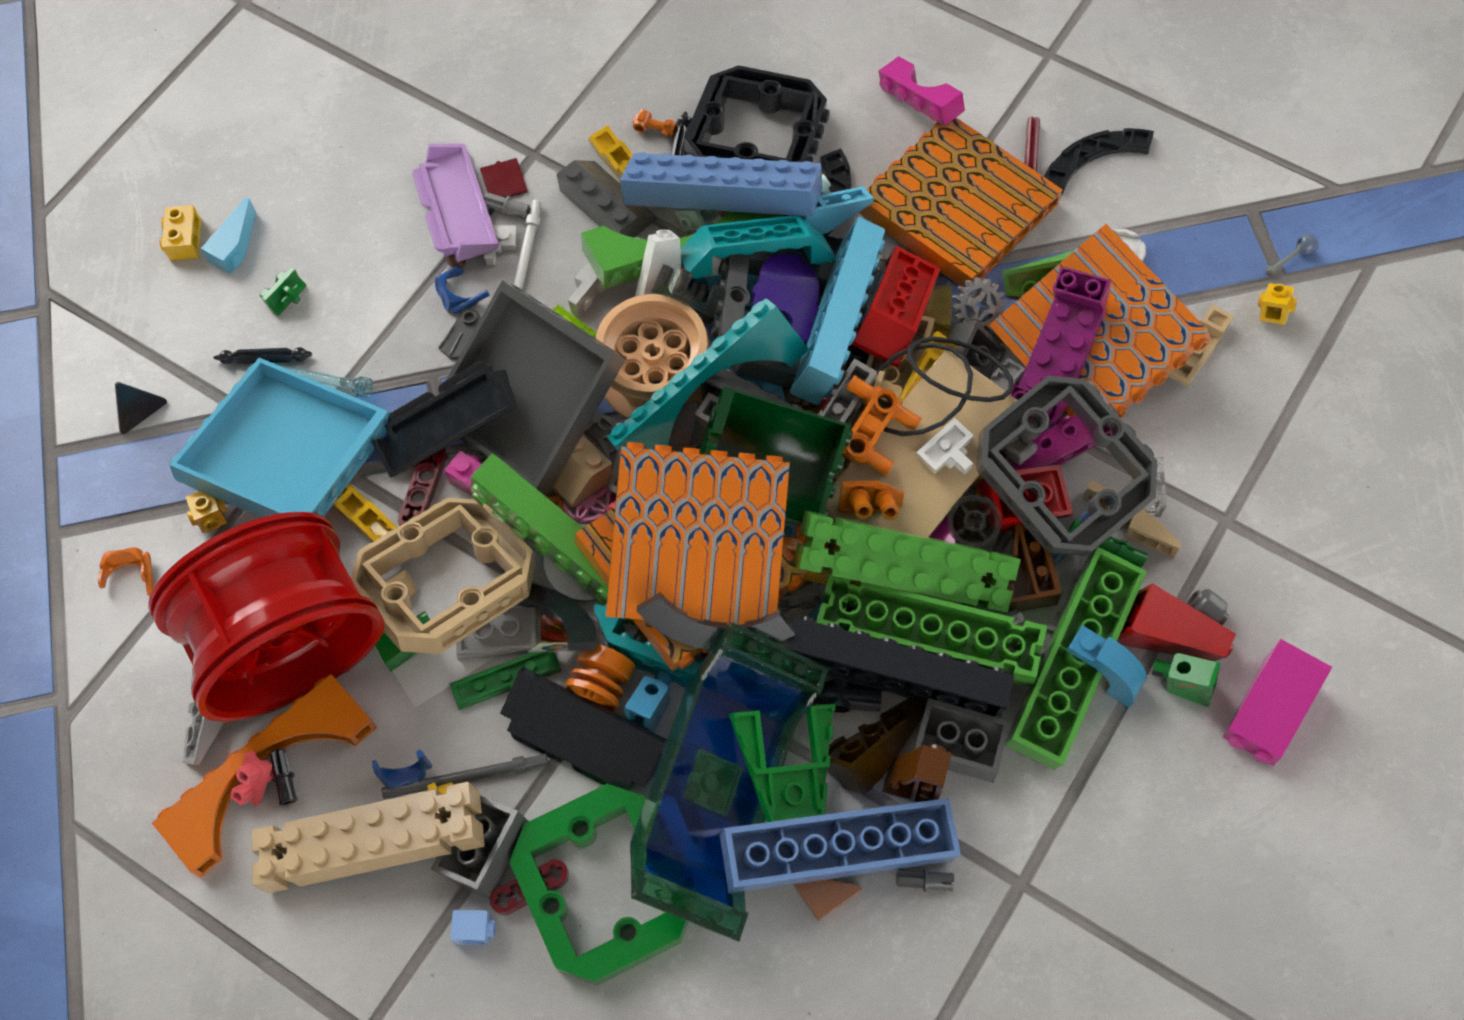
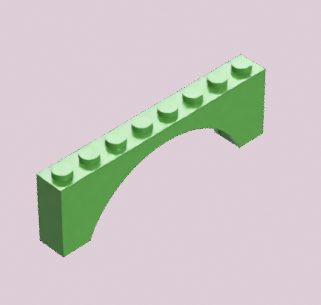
[581,211,784,289]

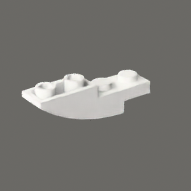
[568,237,640,317]

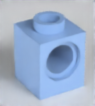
[450,910,496,945]

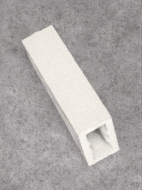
[635,230,683,302]

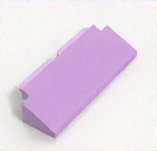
[412,144,499,262]

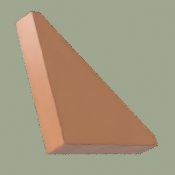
[793,879,862,921]

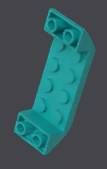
[680,215,835,279]
[594,604,750,697]

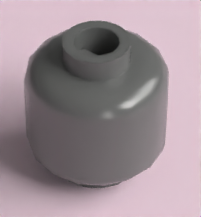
[1186,589,1229,625]

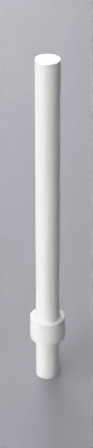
[514,200,542,289]

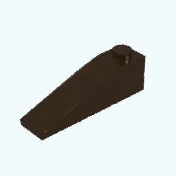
[827,698,927,795]

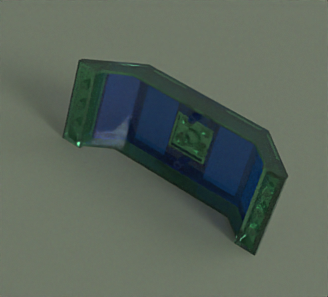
[630,622,829,942]

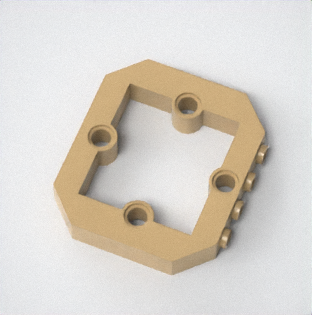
[351,498,535,654]

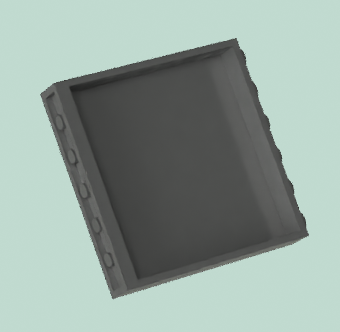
[439,280,626,493]

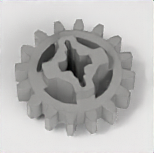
[951,277,1006,330]

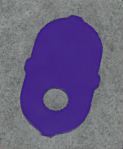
[751,253,819,343]

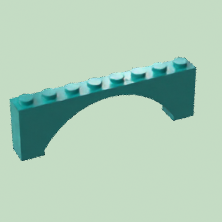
[607,298,809,452]

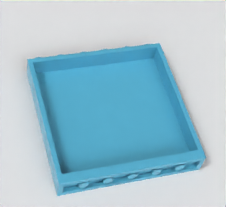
[169,358,389,518]

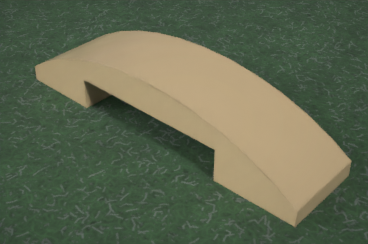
[1167,304,1234,386]

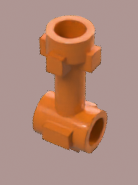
[633,109,677,137]

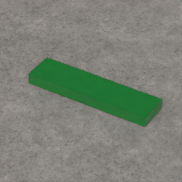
[449,652,561,710]

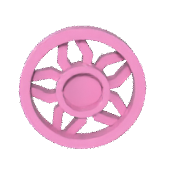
[562,486,610,524]

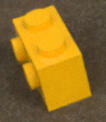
[159,205,201,260]

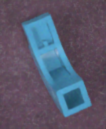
[1066,625,1147,708]

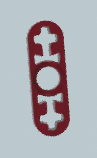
[490,859,569,916]

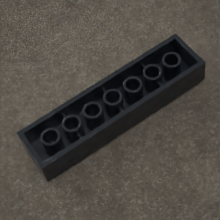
[783,616,1015,718]

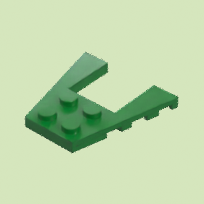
[729,704,836,822]

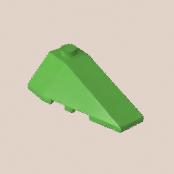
[1002,250,1075,297]

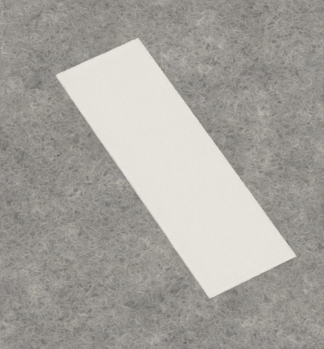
[392,609,548,708]

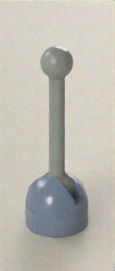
[1266,233,1319,276]

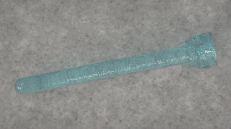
[274,363,373,398]

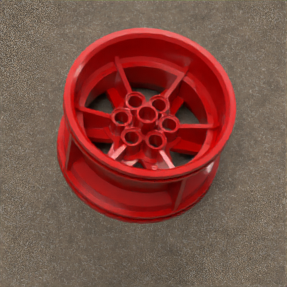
[148,512,385,722]

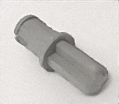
[483,193,531,219]

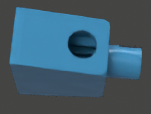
[625,671,672,732]

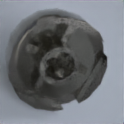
[947,494,1002,548]

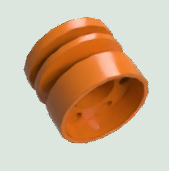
[564,644,636,711]

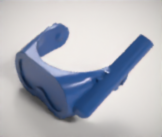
[435,267,490,314]
[372,749,432,788]

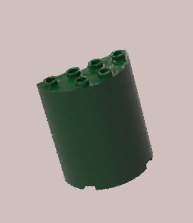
[699,386,853,525]

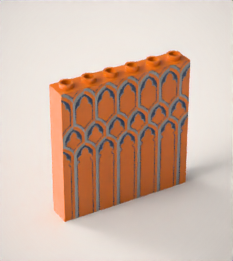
[989,224,1211,418]
[605,442,790,625]

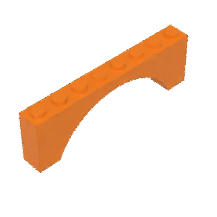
[152,674,377,878]

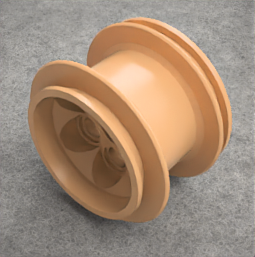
[596,294,710,419]

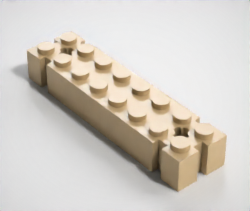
[252,782,484,894]

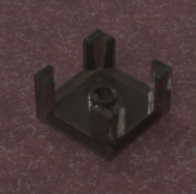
[651,264,725,318]

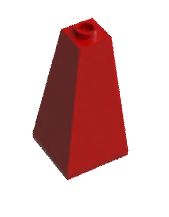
[1117,583,1236,662]

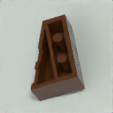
[1005,523,1062,614]
[882,744,952,802]

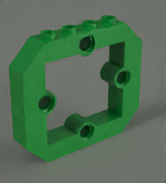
[509,784,697,986]

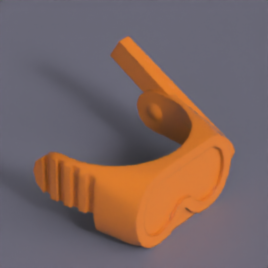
[98,547,154,596]

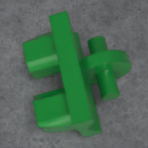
[259,268,307,316]

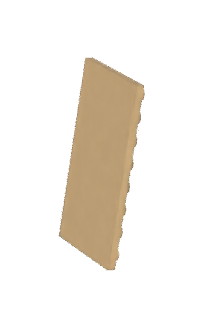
[826,350,1017,537]

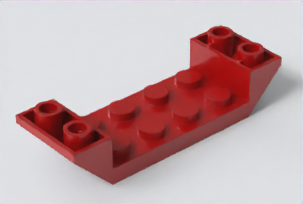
[852,246,941,367]

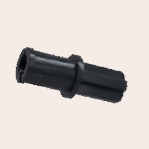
[270,749,298,805]

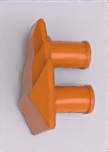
[837,481,904,520]

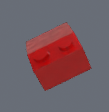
[977,465,1073,534]

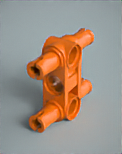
[843,375,922,476]

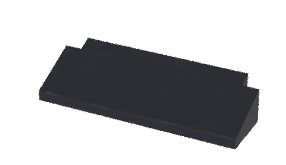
[372,362,517,478]
[500,667,667,790]

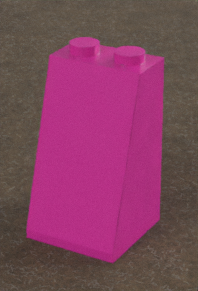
[1223,639,1332,766]

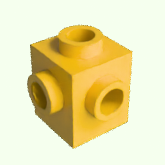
[1258,283,1298,325]
[186,491,228,533]

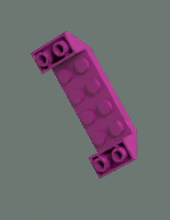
[1010,266,1111,425]

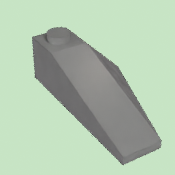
[183,677,224,766]

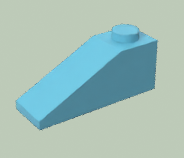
[801,186,874,234]
[201,197,256,274]

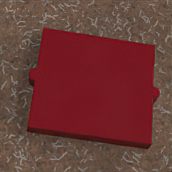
[480,158,528,198]

